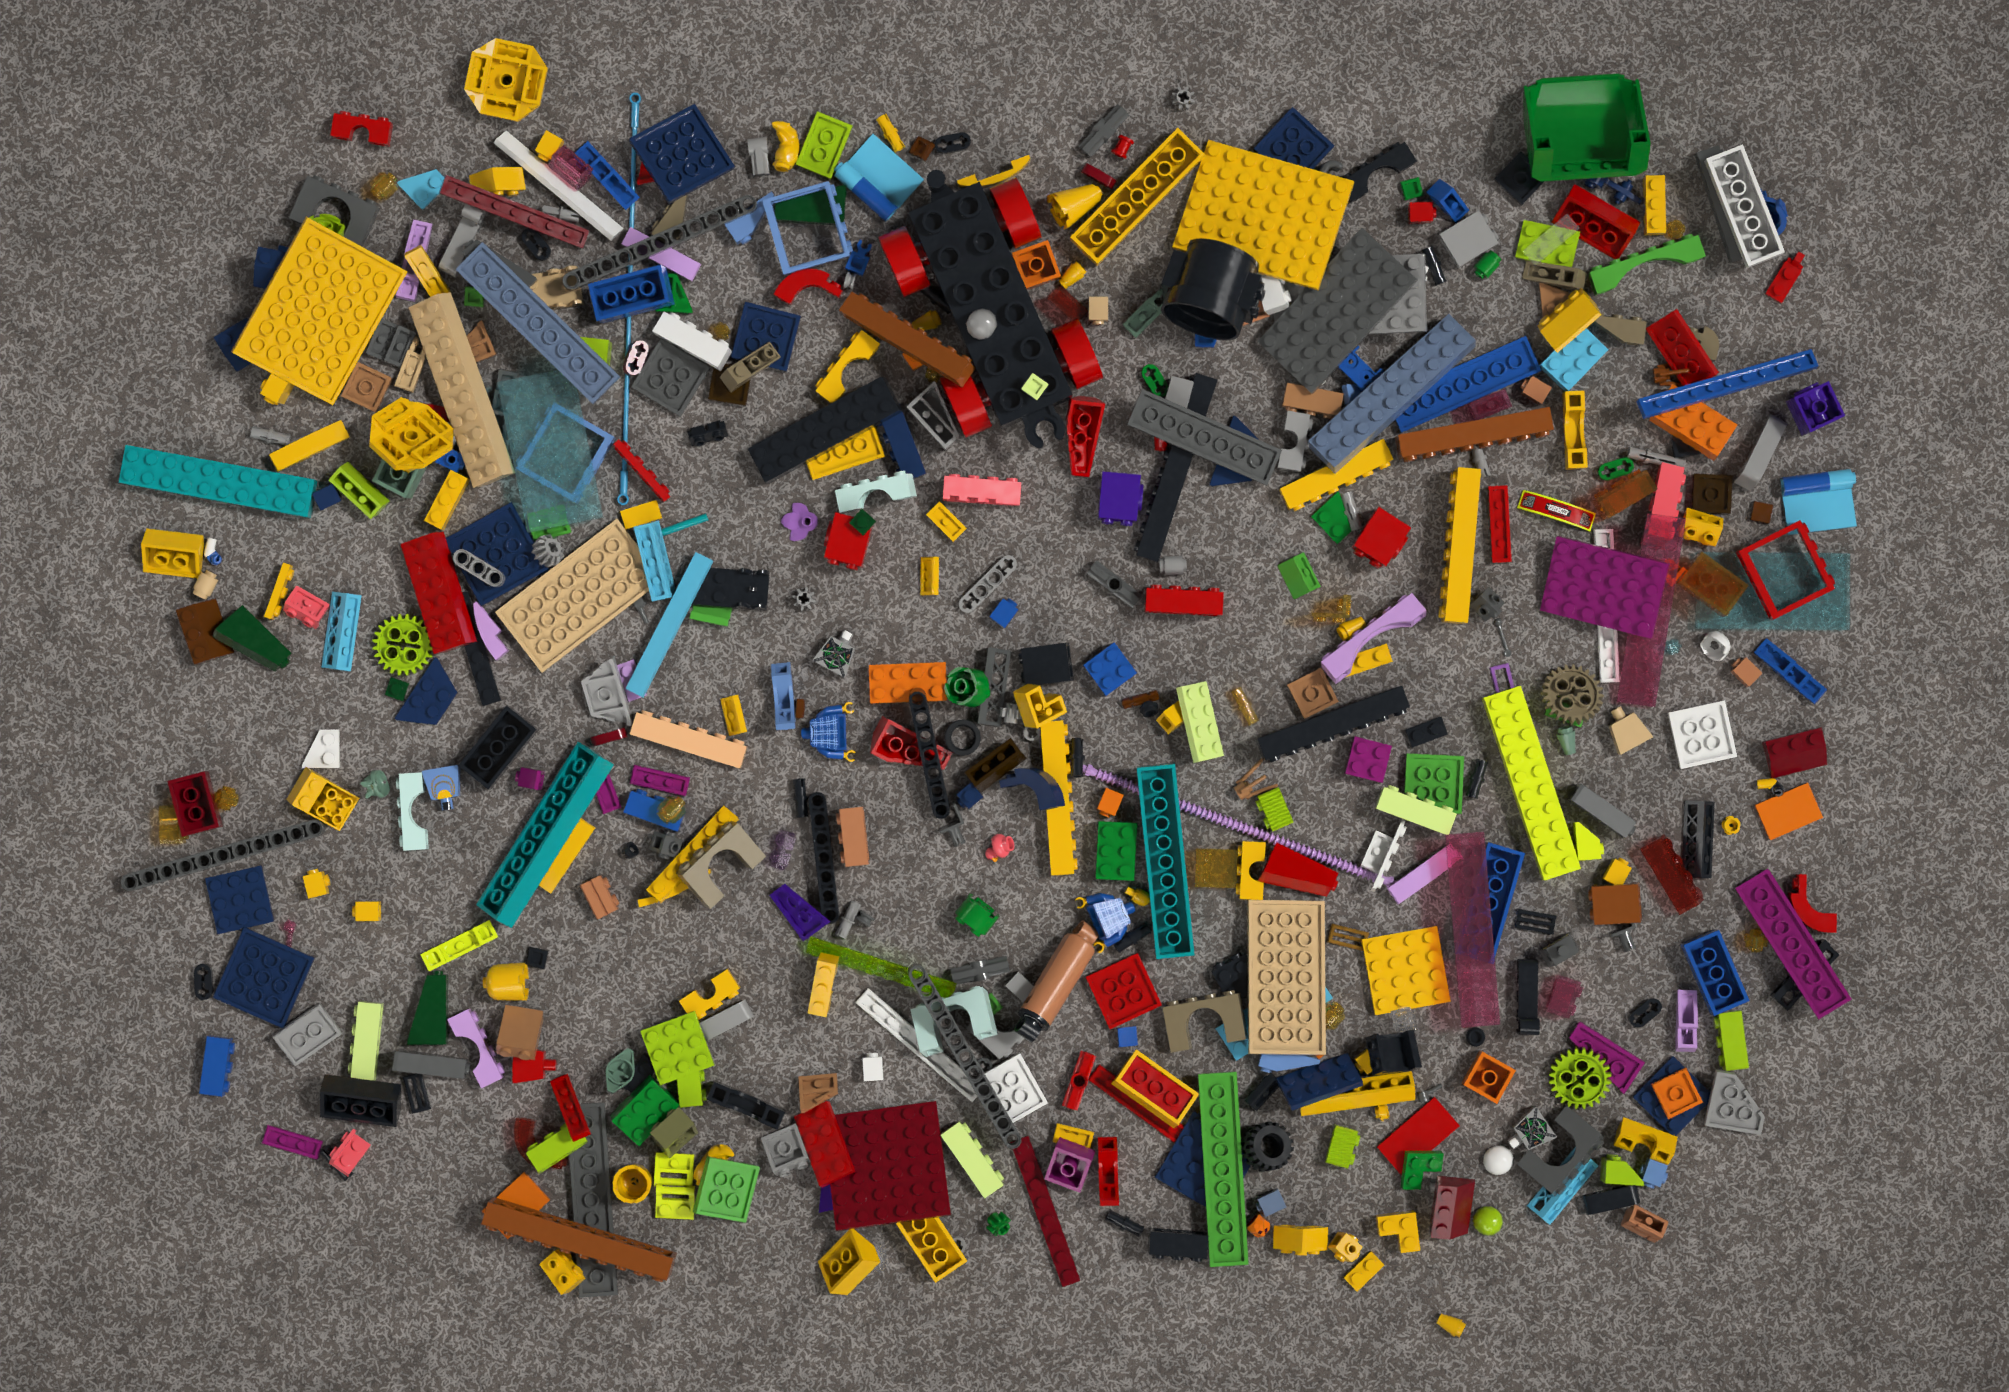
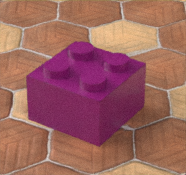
[1344,736,1392,783]
[1044,1137,1096,1193]

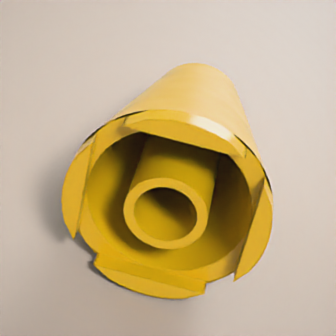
[1047,184,1102,230]

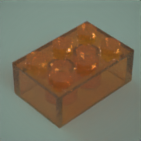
[1592,469,1658,521]
[1676,551,1749,617]

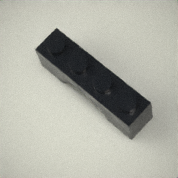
[1342,142,1417,204]
[707,1080,786,1130]

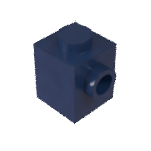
[956,782,984,809]

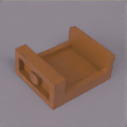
[1588,882,1642,925]

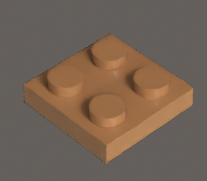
[341,362,393,413]
[1287,668,1339,719]

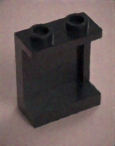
[1019,643,1074,685]
[1366,1030,1422,1075]

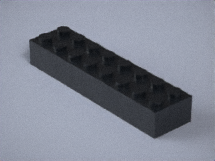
[748,376,903,484]
[1255,686,1410,763]

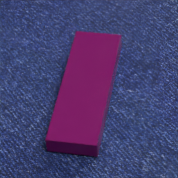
[630,765,690,796]
[262,1125,323,1160]

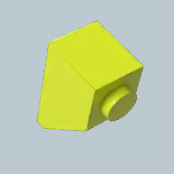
[1573,822,1604,861]

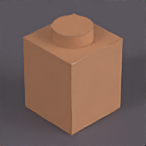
[1520,376,1552,405]
[1730,657,1762,687]

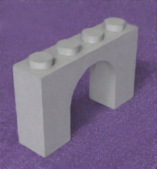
[966,971,1034,1059]

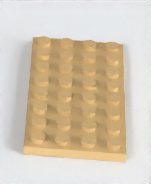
[495,519,649,673]
[1247,900,1326,1055]

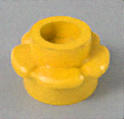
[1721,816,1740,835]
[1375,1104,1389,1122]

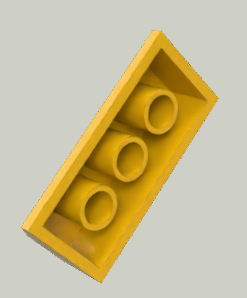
[895,1217,967,1283]

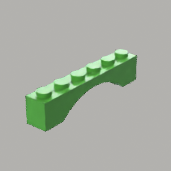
[1587,234,1706,296]

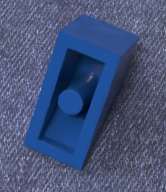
[1426,179,1469,224]

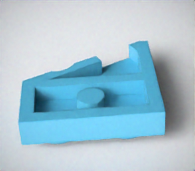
[397,169,444,210]

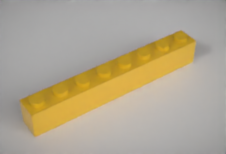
[1040,720,1078,876]

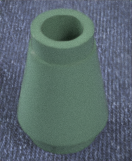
[1556,726,1576,755]

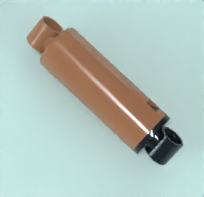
[1014,921,1099,1043]

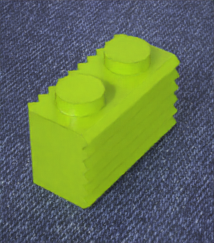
[1255,787,1294,832]
[1325,1124,1360,1169]

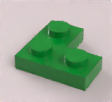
[1400,1151,1444,1190]

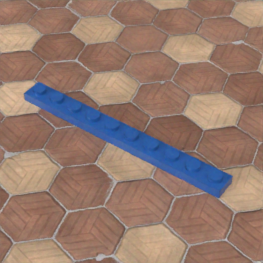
[1637,349,1818,419]

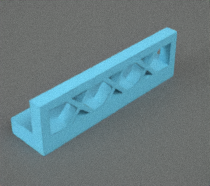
[634,520,676,601]
[321,592,361,671]
[1527,1147,1598,1225]

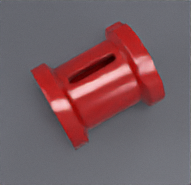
[1111,134,1134,159]

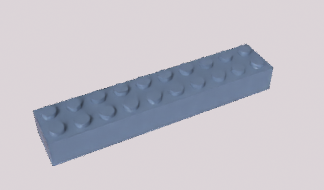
[1308,314,1476,474]

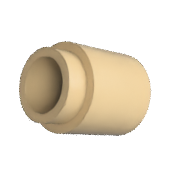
[193,570,218,600]

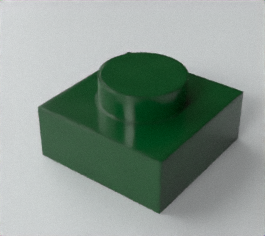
[849,509,876,536]
[385,677,410,701]

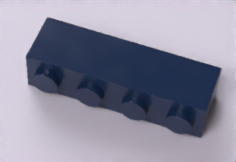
[879,412,926,480]

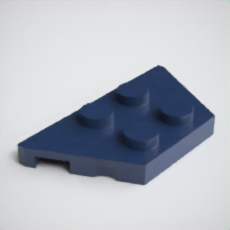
[1209,416,1259,486]
[394,657,458,725]

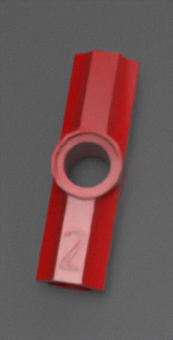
[1062,1051,1096,1111]

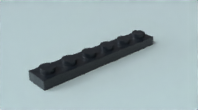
[462,591,501,706]

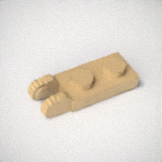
[394,337,427,393]

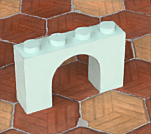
[910,986,998,1057]

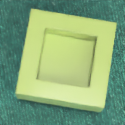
[1021,373,1049,400]

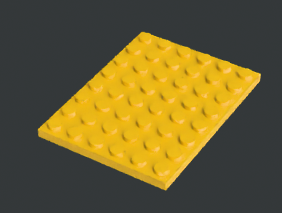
[1172,140,1354,291]
[231,216,407,405]

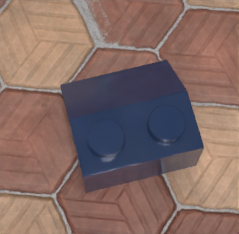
[253,246,286,289]
[213,318,251,372]

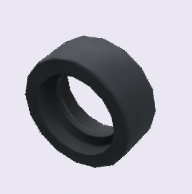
[945,719,981,756]

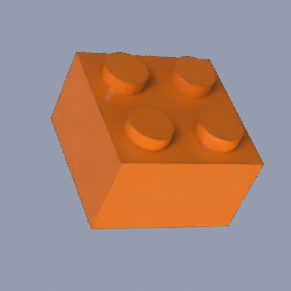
[1012,240,1061,290]
[1461,1050,1516,1104]

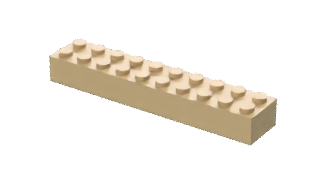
[409,292,515,488]

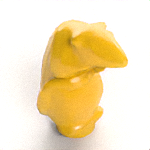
[772,121,799,172]
[693,1144,734,1186]

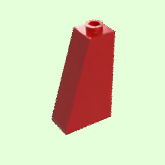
[1258,842,1339,897]

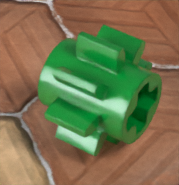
[986,1212,1011,1236]

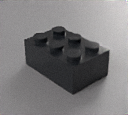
[1148,1228,1209,1262]

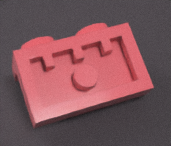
[283,585,330,629]
[329,1128,371,1177]

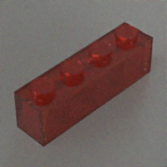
[1640,834,1704,915]

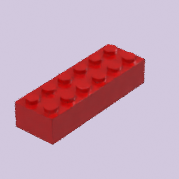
[400,531,477,654]

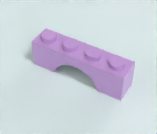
[447,1008,505,1088]

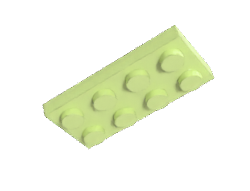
[1176,681,1224,763]

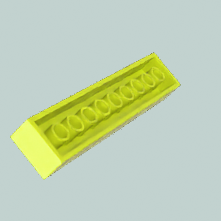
[1482,686,1581,881]

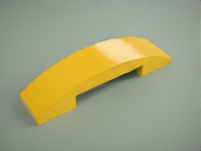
[957,155,1030,188]

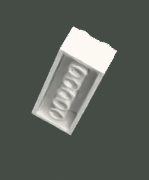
[1704,144,1785,269]

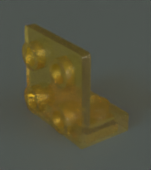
[1309,595,1351,623]
[1195,848,1238,888]

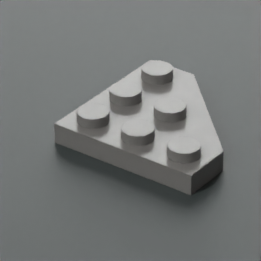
[1703,1069,1765,1135]

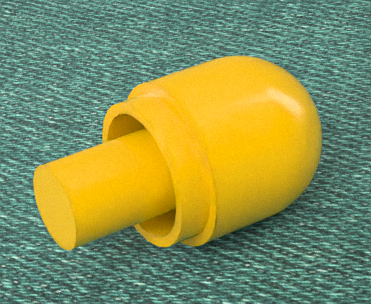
[1124,887,1150,906]

